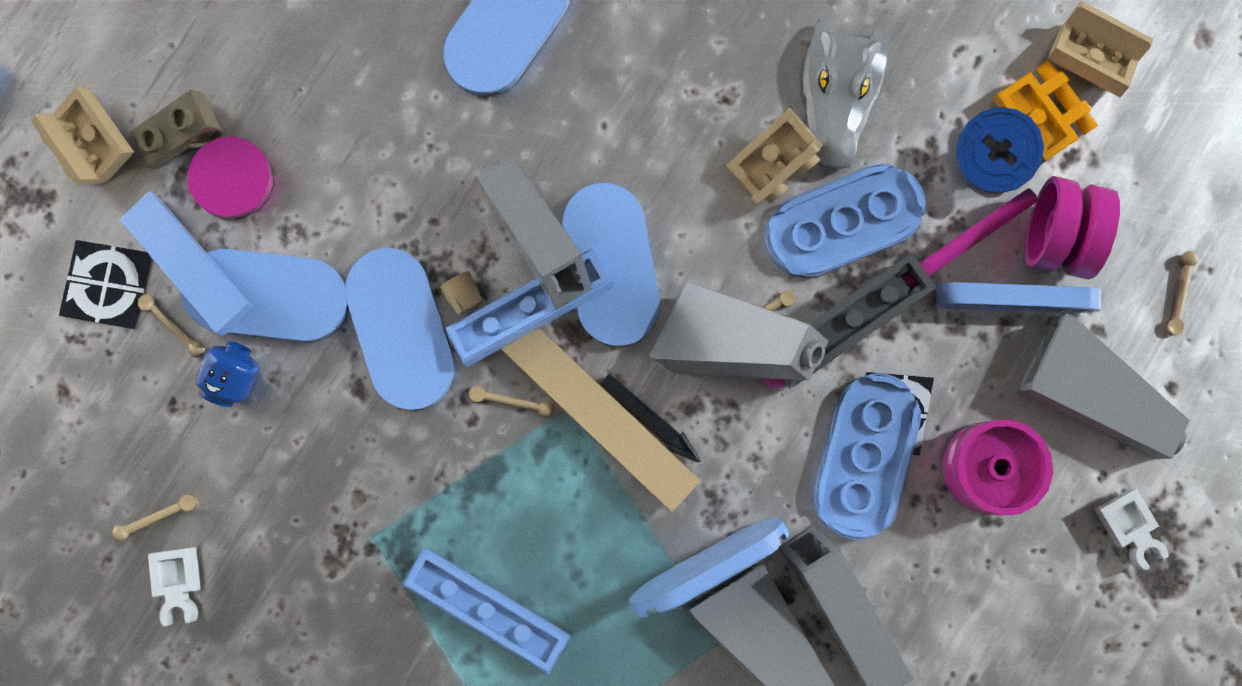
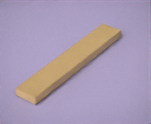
[500,328,701,513]

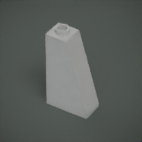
[476,156,593,310]
[649,282,828,380]
[1018,313,1189,459]
[779,525,913,686]
[683,564,834,686]

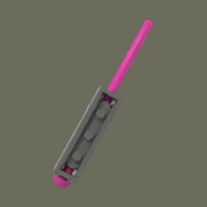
[761,188,1038,389]

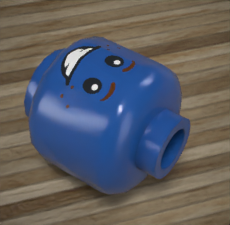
[195,341,260,407]

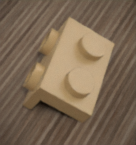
[1047,2,1153,98]
[31,87,134,185]
[726,107,823,206]

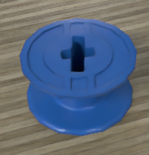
[956,107,1045,193]

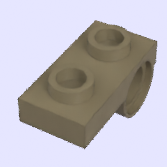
[130,90,223,169]

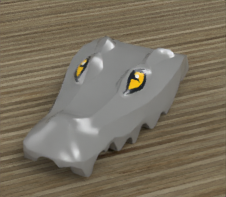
[802,19,887,169]

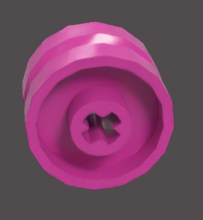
[1025,176,1120,280]
[942,419,1054,516]

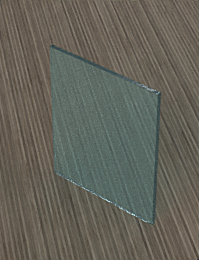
[372,410,719,686]

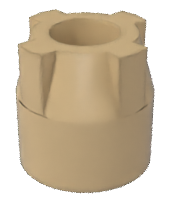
[440,271,483,316]

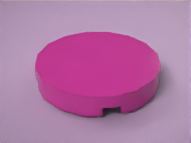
[187,136,273,220]

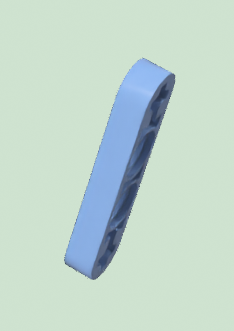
[936,282,1101,313]

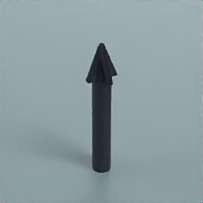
[600,374,701,462]

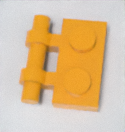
[993,60,1099,165]

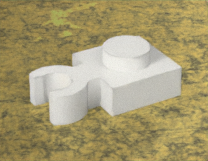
[1094,489,1169,570]
[148,547,201,626]

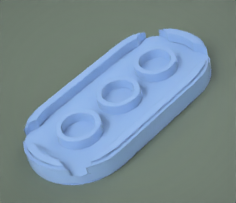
[443,0,571,96]
[766,164,926,278]
[562,183,660,347]
[345,248,456,410]
[181,249,349,342]
[813,373,921,540]
[629,517,790,618]

